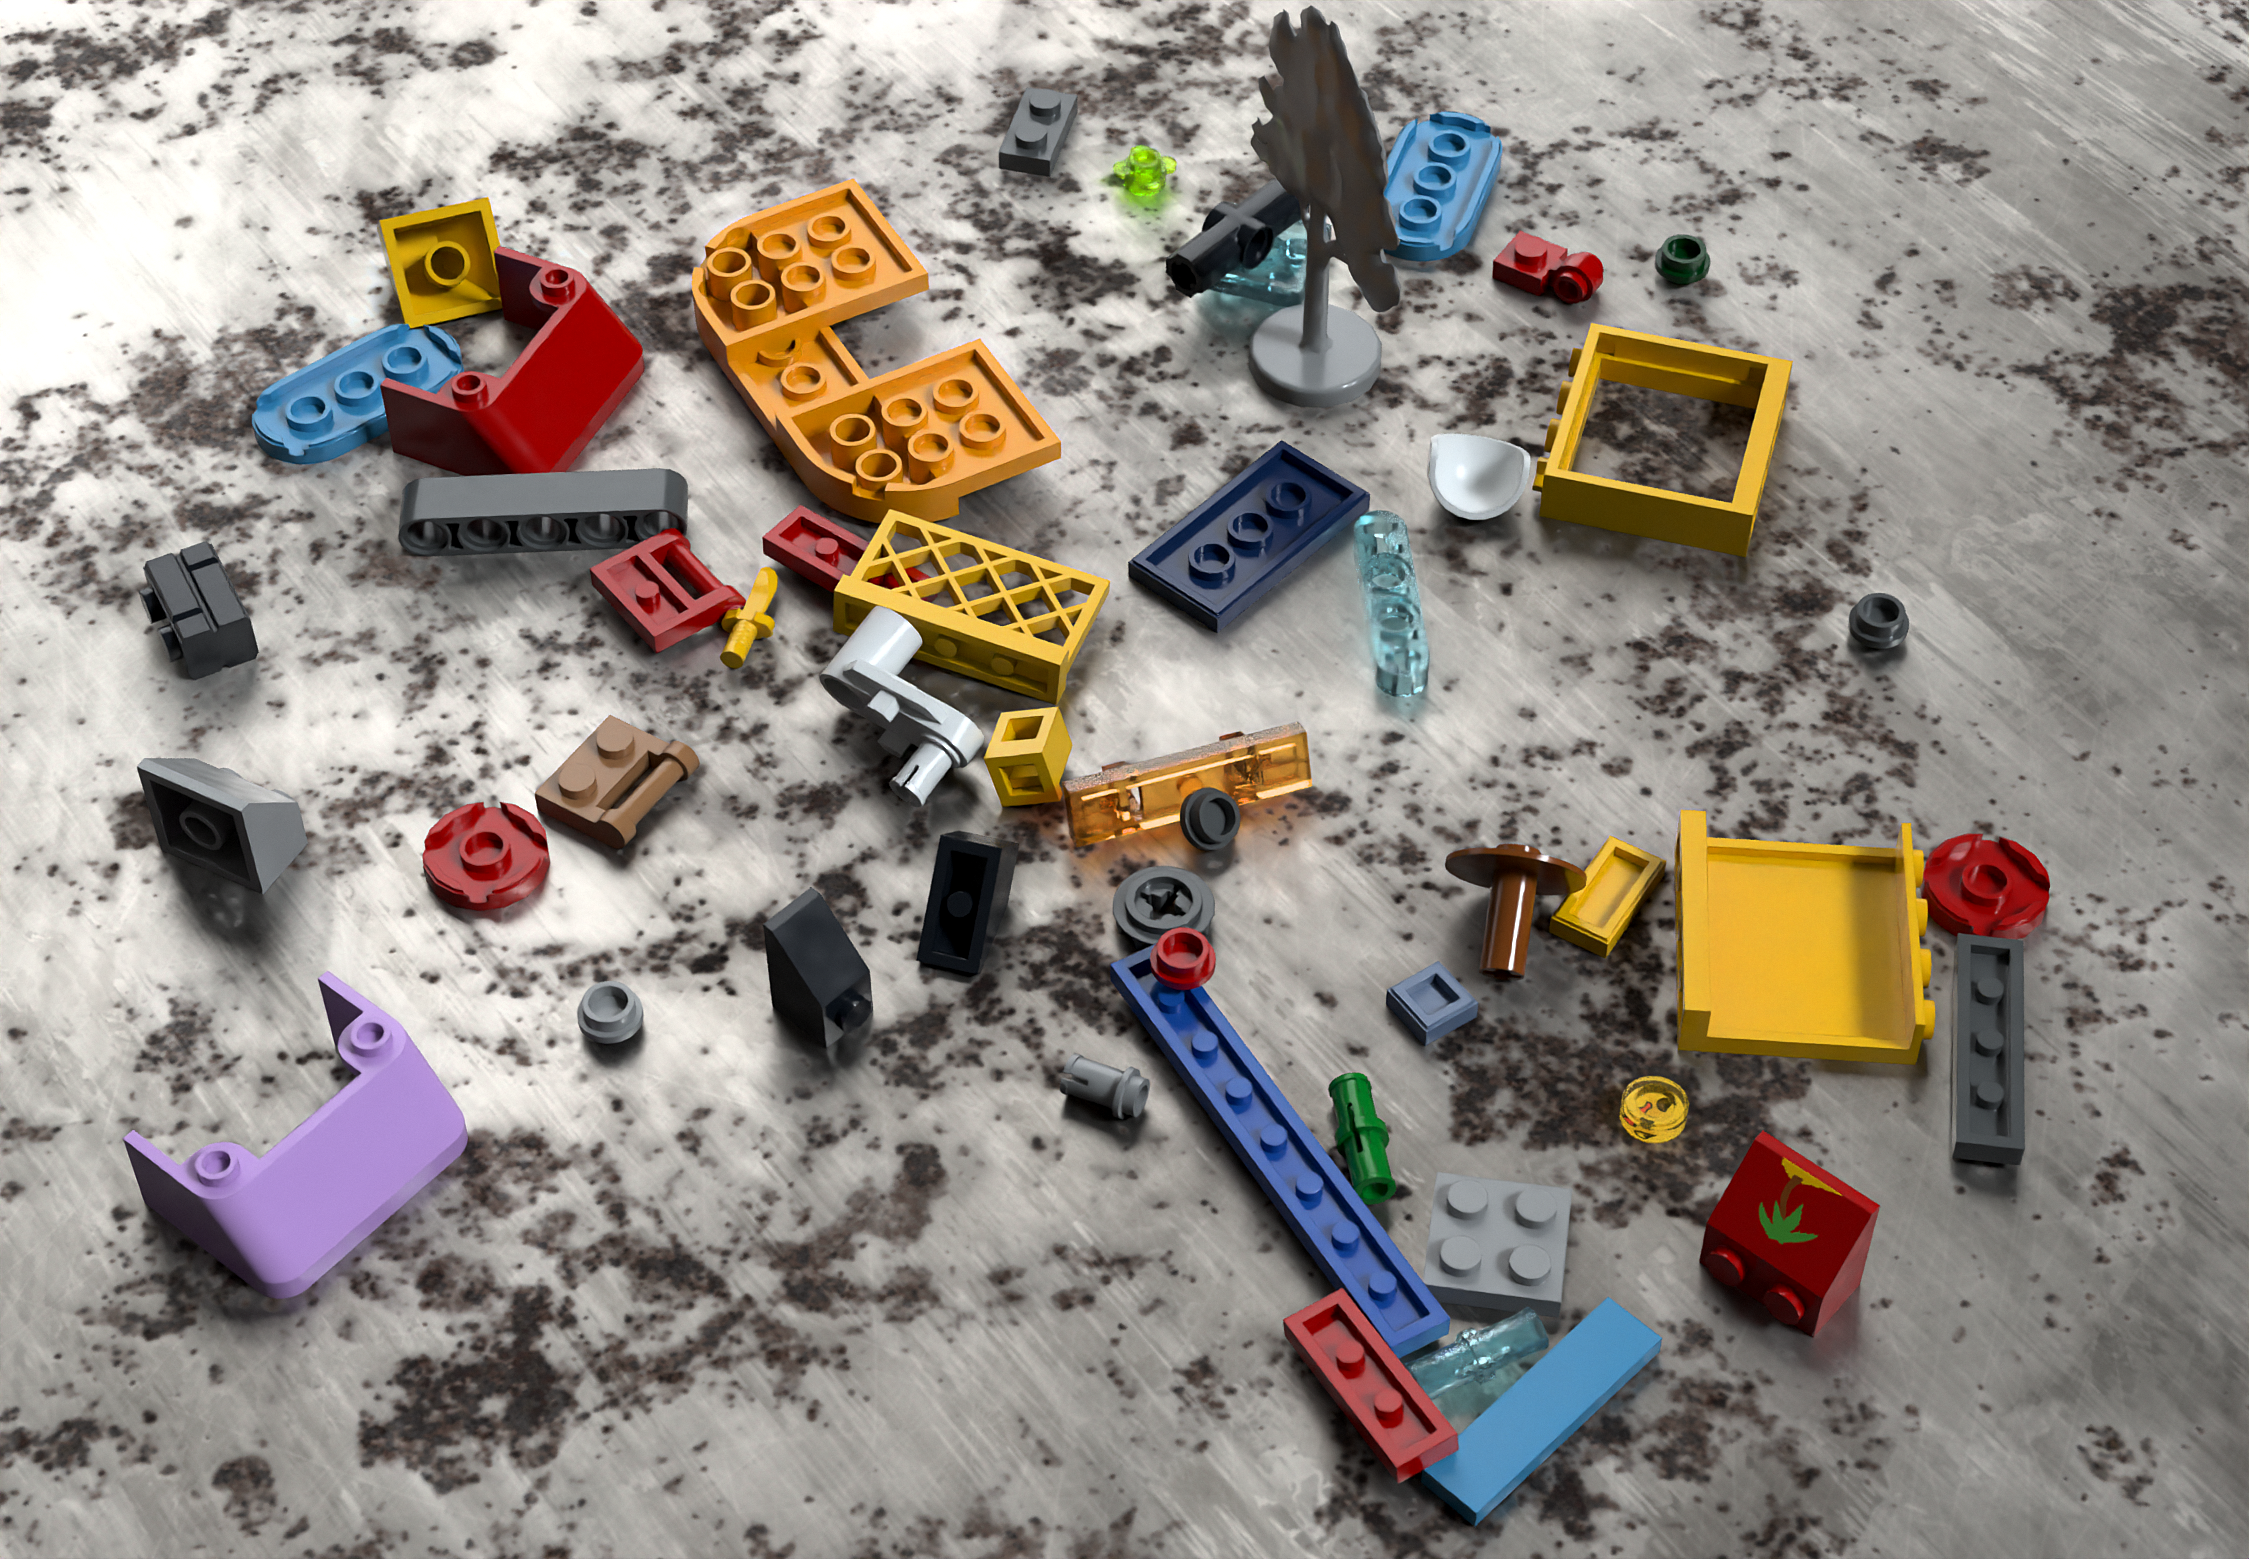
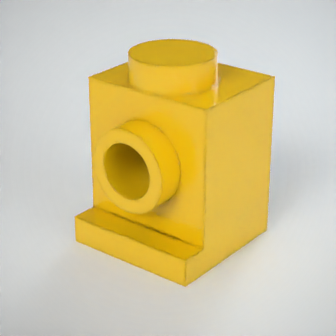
[984,707,1073,807]

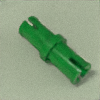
[1328,1073,1396,1205]

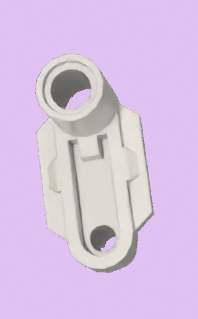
[819,606,985,808]

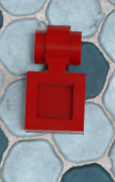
[1492,231,1604,304]

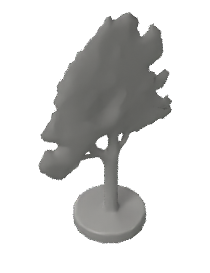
[1249,5,1401,408]

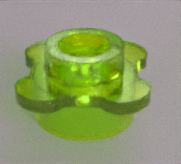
[1113,145,1177,196]

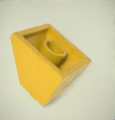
[377,197,502,329]

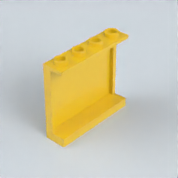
[1674,810,1935,1065]

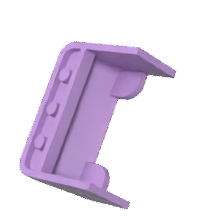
[123,971,468,1299]

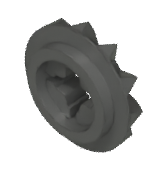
[1113,866,1215,949]

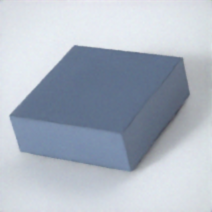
[1386,961,1478,1046]

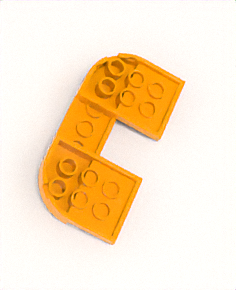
[692,178,1061,523]

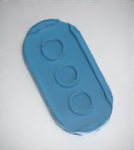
[1383,111,1503,261]
[252,324,464,464]

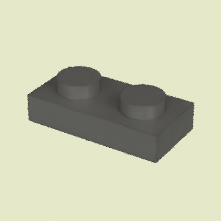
[998,87,1078,177]

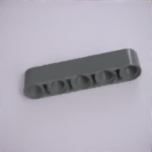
[398,468,688,557]

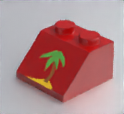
[1699,1131,1880,1338]

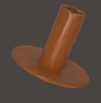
[1445,844,1587,981]

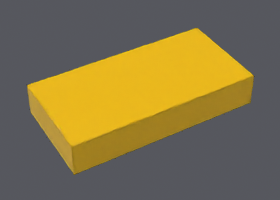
[1549,836,1666,959]

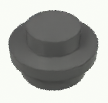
[1848,593,1909,649]
[1180,787,1240,851]

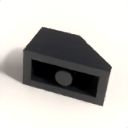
[916,830,1019,975]
[763,887,873,1049]

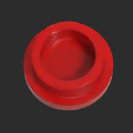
[1150,927,1216,990]

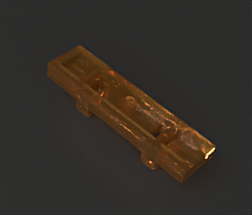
[1062,722,1312,847]

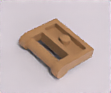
[534,715,700,849]

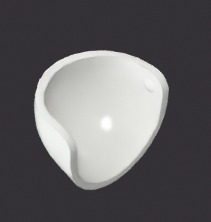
[1427,433,1530,520]

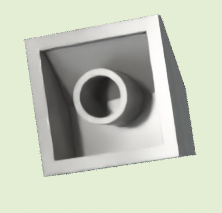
[137,758,308,895]

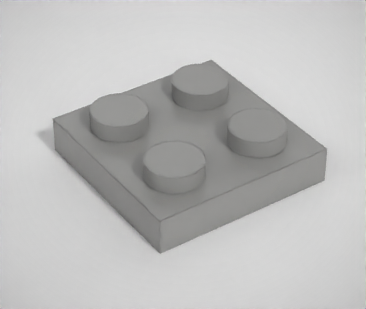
[1423,1172,1572,1318]

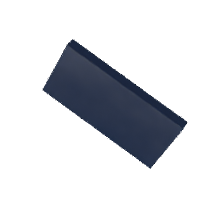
[1128,440,1370,633]

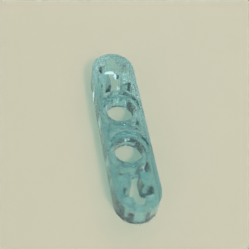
[1353,510,1430,698]

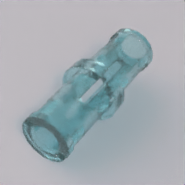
[1403,1307,1549,1401]

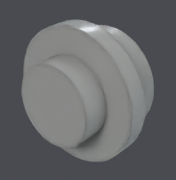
[577,981,644,1044]

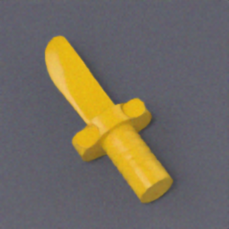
[720,567,778,669]

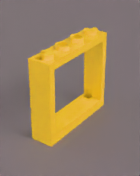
[1532,323,1793,557]

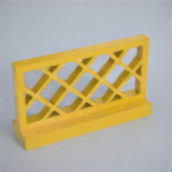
[833,509,1110,705]

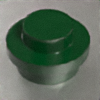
[1655,234,1710,285]

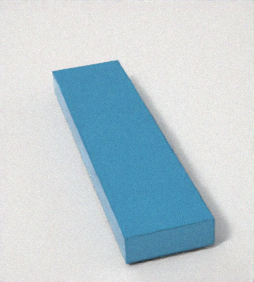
[1421,1297,1662,1526]

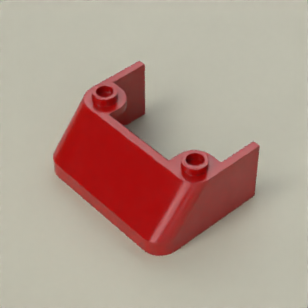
[380,246,645,476]

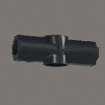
[1166,178,1309,298]

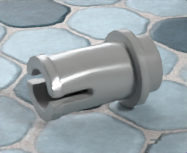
[1060,1053,1150,1119]

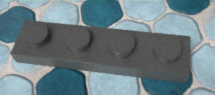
[1952,933,2025,1165]

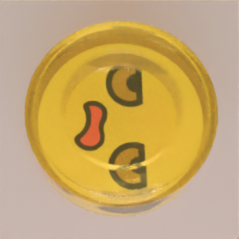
[1620,1076,1689,1144]

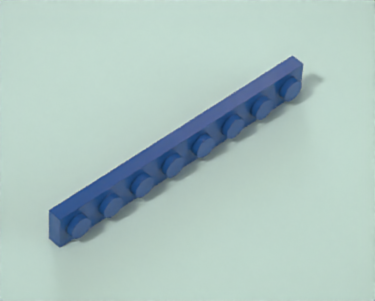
[1110,944,1450,1359]

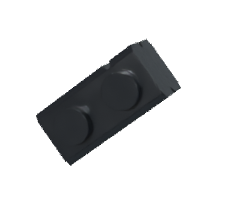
[139,541,259,680]

